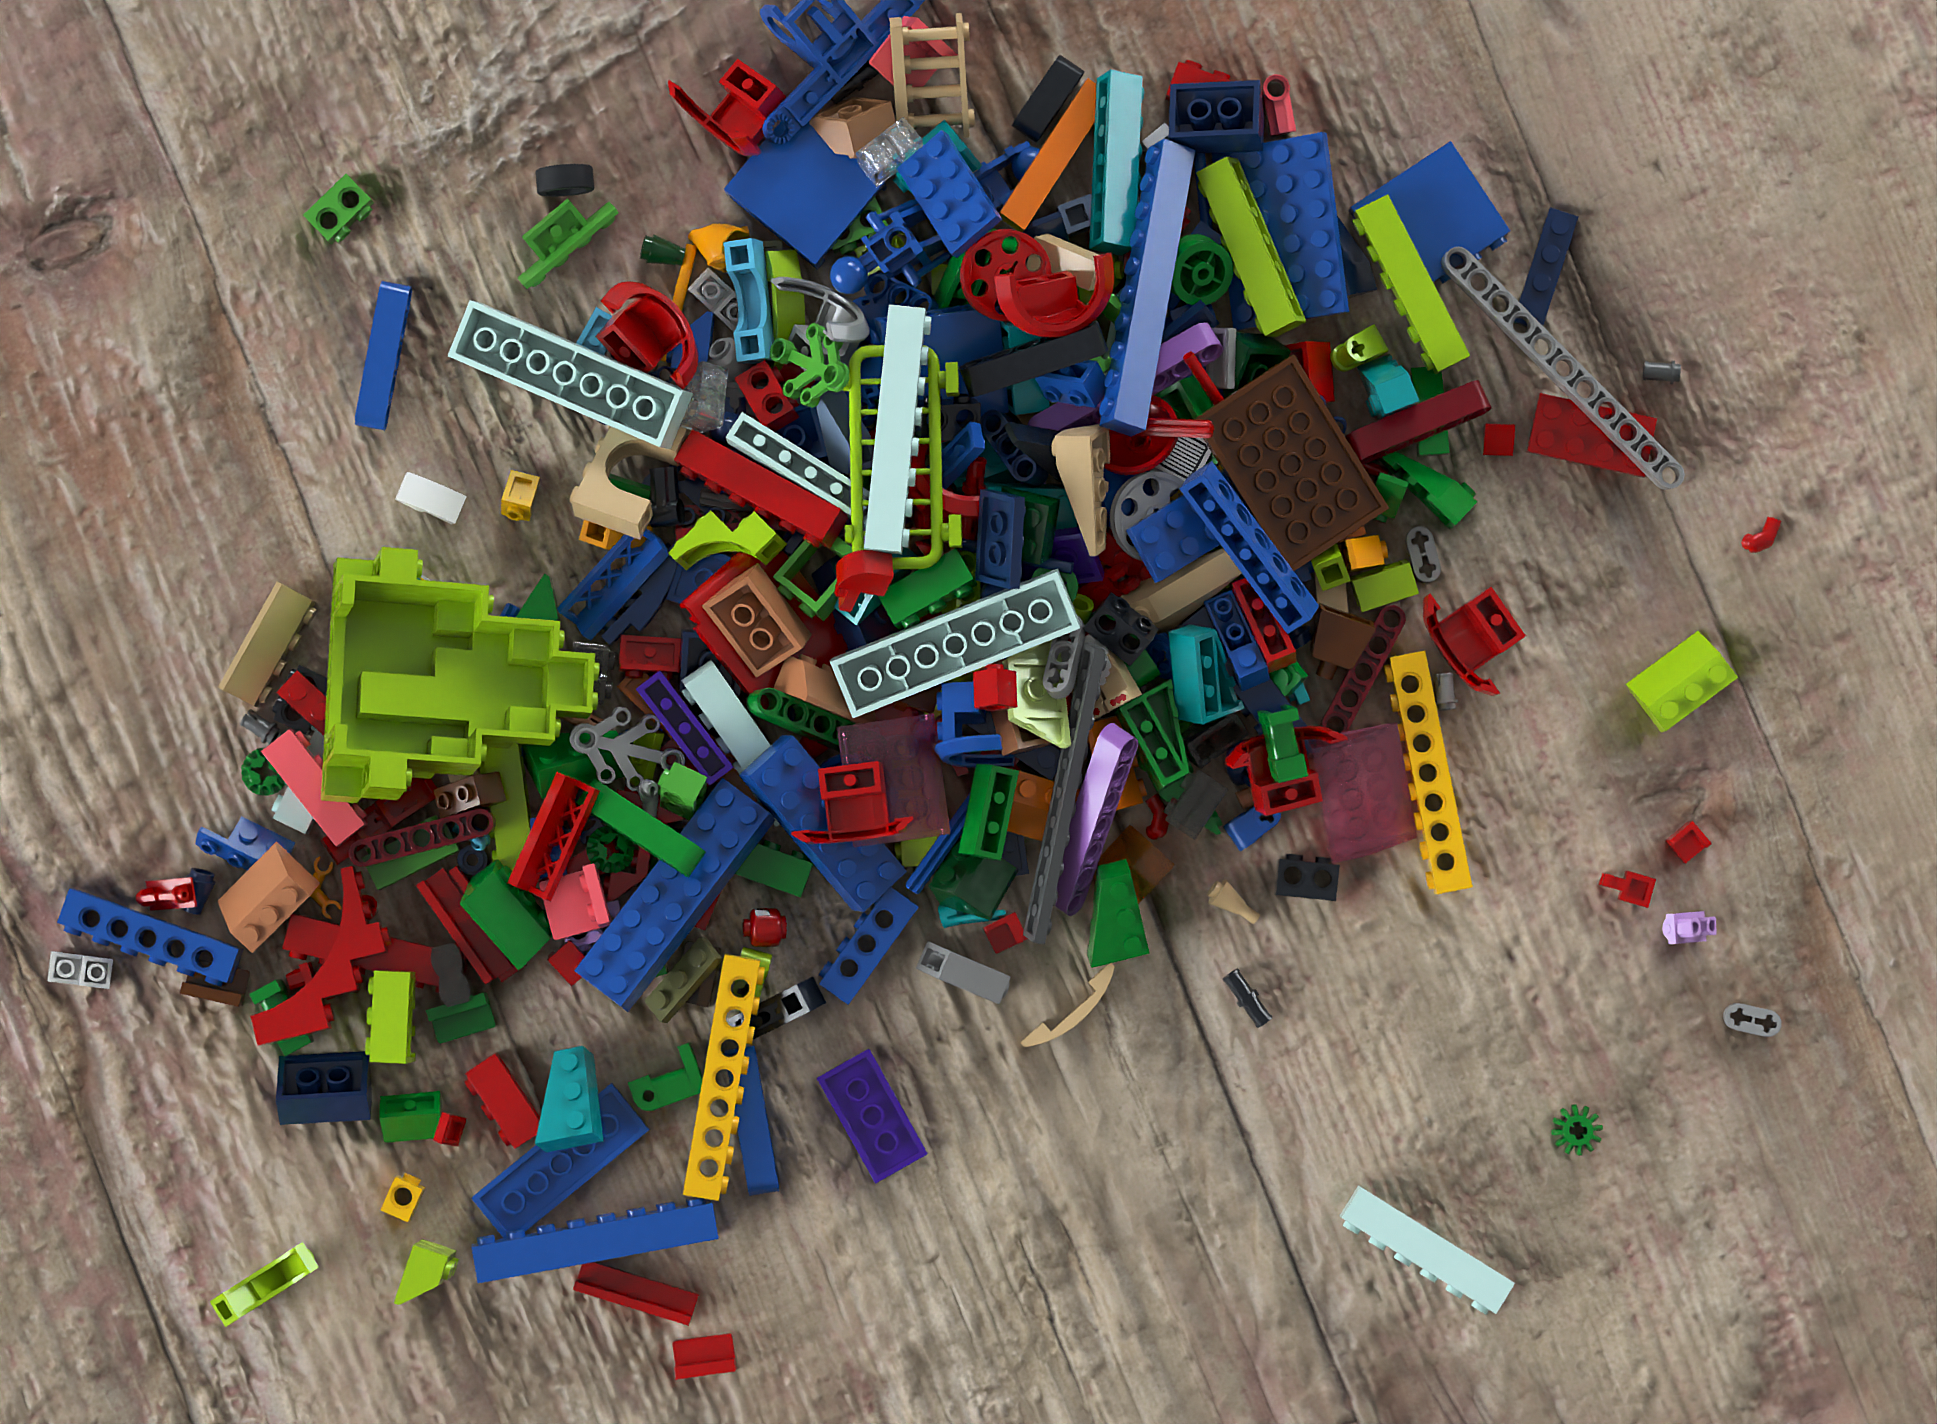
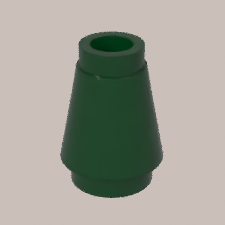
[640,234,686,266]

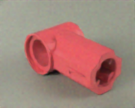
[1261,74,1296,136]

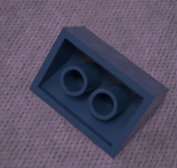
[1168,80,1264,154]
[276,1051,372,1125]

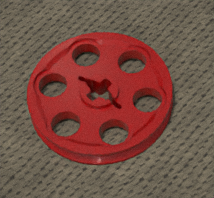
[960,229,1052,321]

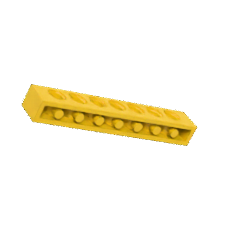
[1384,651,1473,894]
[683,954,765,1201]

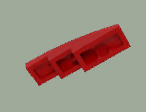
[320,777,437,865]

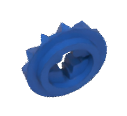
[1146,632,1173,679]

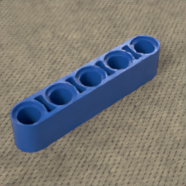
[355,281,412,431]
[725,1045,779,1196]

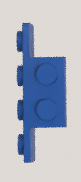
[195,816,295,870]

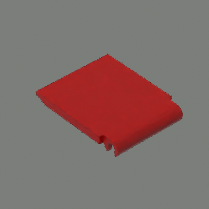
[679,551,848,710]

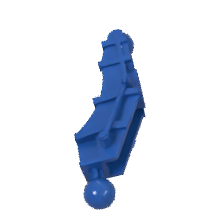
[830,141,1040,294]

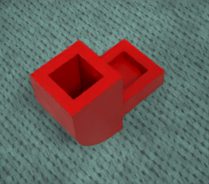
[835,550,894,612]

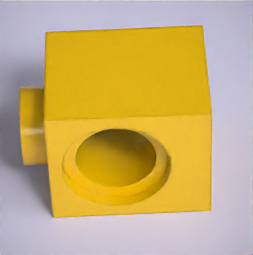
[380,1173,426,1222]

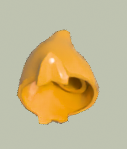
[688,223,750,273]

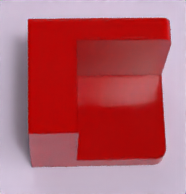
[1665,821,1712,864]
[982,912,1028,954]
[547,940,587,986]

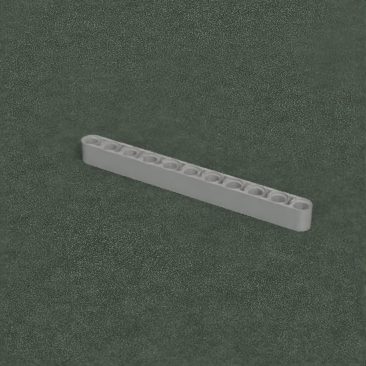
[1441,246,1685,490]

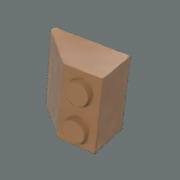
[809,97,899,159]

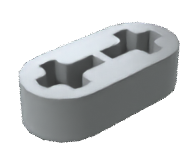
[1405,526,1441,583]
[1723,1003,1782,1037]

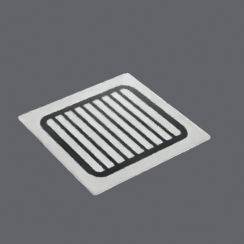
[1156,437,1212,482]

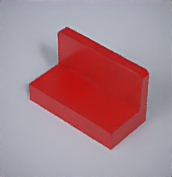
[672,1333,737,1380]

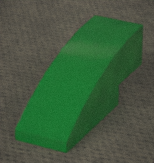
[1410,367,1450,457]

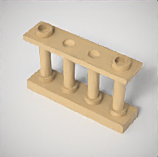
[889,13,975,142]

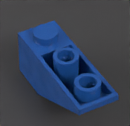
[1204,590,1270,692]

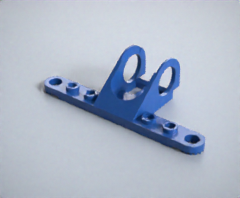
[760,0,925,144]

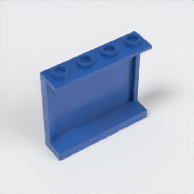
[724,121,887,270]
[1348,141,1510,284]
[874,304,1009,424]

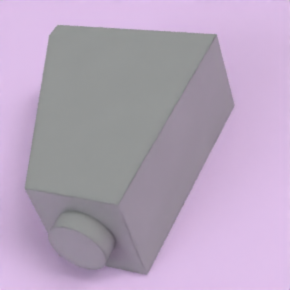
[916,941,1011,1004]

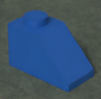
[666,311,715,375]

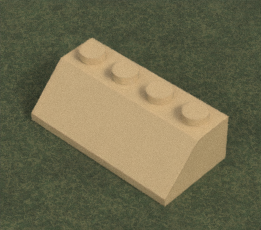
[218,581,317,707]

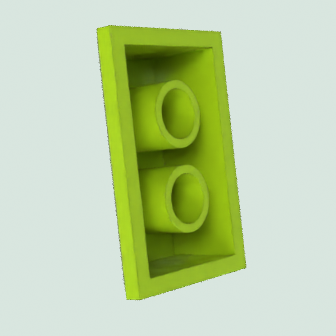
[1625,631,1738,732]
[394,1239,459,1305]

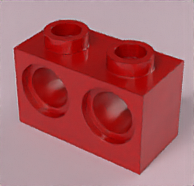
[734,360,799,432]

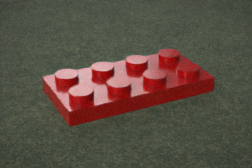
[1526,393,1657,478]

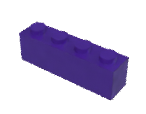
[636,670,734,786]

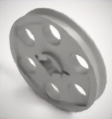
[1110,471,1184,561]

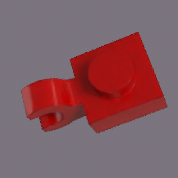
[1599,871,1656,908]

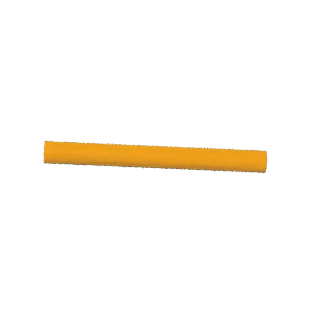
[660,244,697,362]

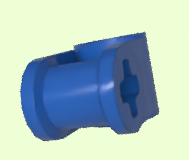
[1223,806,1281,851]

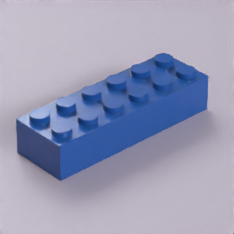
[739,735,907,912]

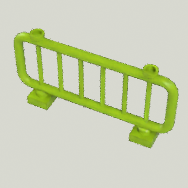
[842,345,962,570]

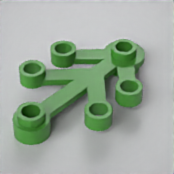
[770,323,849,408]

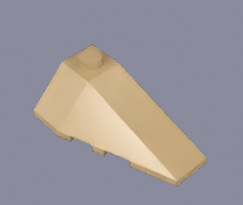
[1052,424,1110,556]
[1121,548,1242,634]

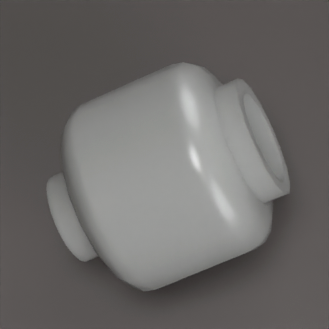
[708,337,751,382]

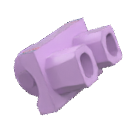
[1662,911,1717,944]

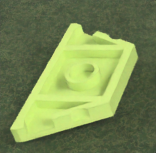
[1002,640,1071,749]

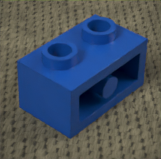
[1035,360,1106,408]

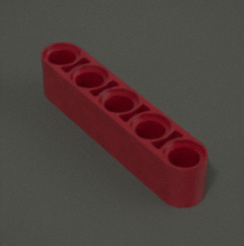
[1345,380,1492,465]
[1320,605,1406,735]
[348,809,496,867]

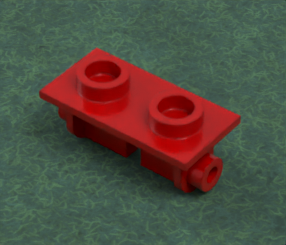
[136,877,197,911]

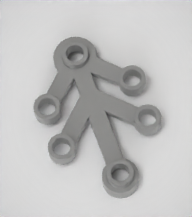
[570,706,685,791]

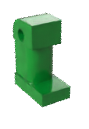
[1257,704,1308,783]
[249,979,314,1056]
[628,1042,703,1111]

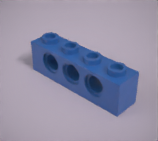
[818,887,919,1005]

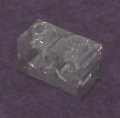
[856,117,923,187]
[680,361,728,433]

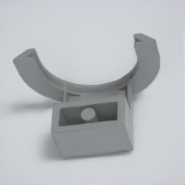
[771,277,870,381]

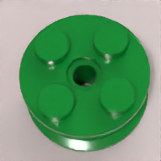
[1171,234,1233,305]

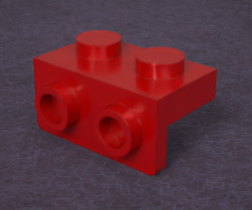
[618,635,681,680]

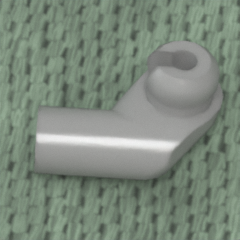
[637,779,659,818]

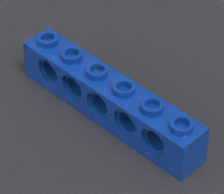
[1180,461,1319,634]
[57,888,244,987]

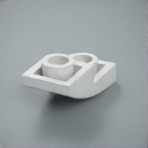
[687,267,738,332]
[395,472,467,524]
[47,951,113,989]

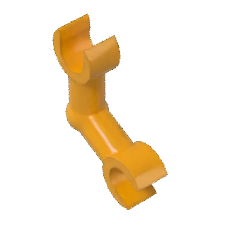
[310,856,342,919]

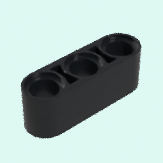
[1012,55,1085,143]

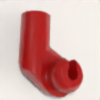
[1741,517,1781,553]
[1145,793,1171,840]

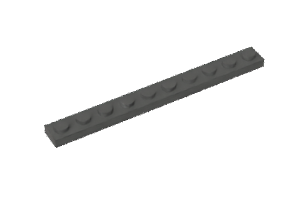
[1023,642,1107,944]

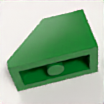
[1372,472,1409,523]
[516,573,561,629]

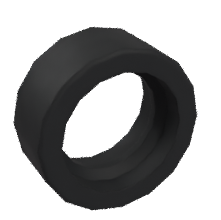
[536,164,594,197]

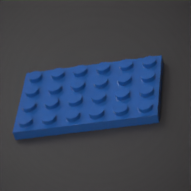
[1212,132,1349,331]

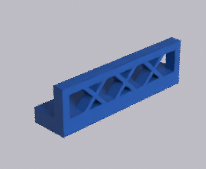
[557,528,669,641]

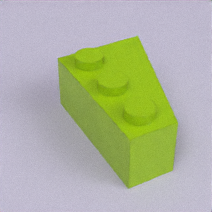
[365,970,416,1064]

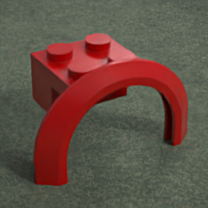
[668,59,786,156]
[994,252,1114,337]
[595,281,698,390]
[911,441,980,540]
[1423,587,1526,696]
[1225,726,1348,816]
[791,761,916,844]

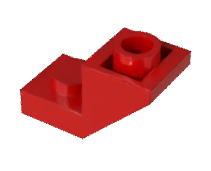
[603,846,652,901]

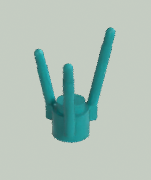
[938,905,1006,928]

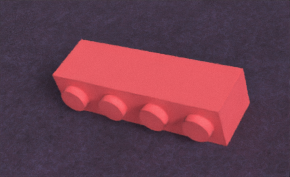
[261,729,367,847]

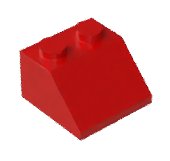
[1284,341,1335,403]

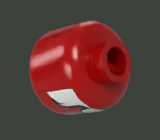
[742,908,787,947]

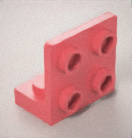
[869,16,957,87]
[539,863,612,940]

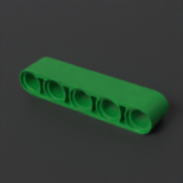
[747,688,889,760]
[576,778,706,878]

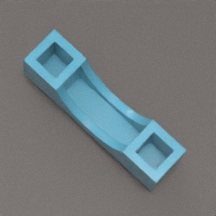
[723,238,774,364]

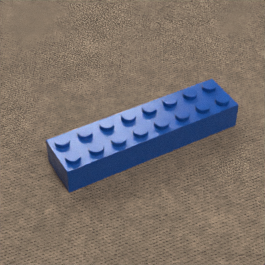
[574,778,775,1012]
[471,1197,719,1283]

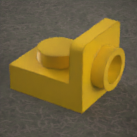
[501,470,540,521]

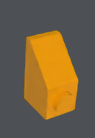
[1341,535,1388,573]

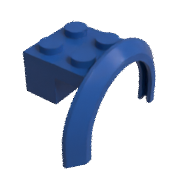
[934,681,1015,768]

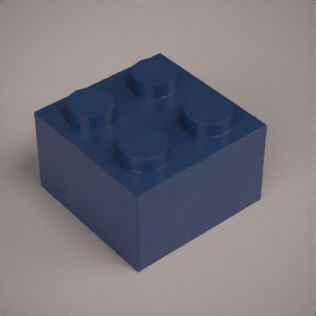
[678,629,740,695]

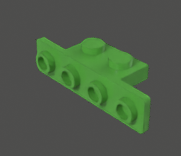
[517,198,619,289]

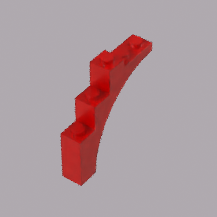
[250,866,391,1046]

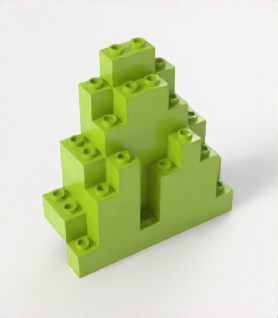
[321,547,599,803]

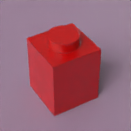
[973,664,1018,712]

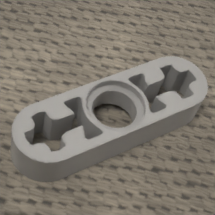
[1043,615,1086,699]

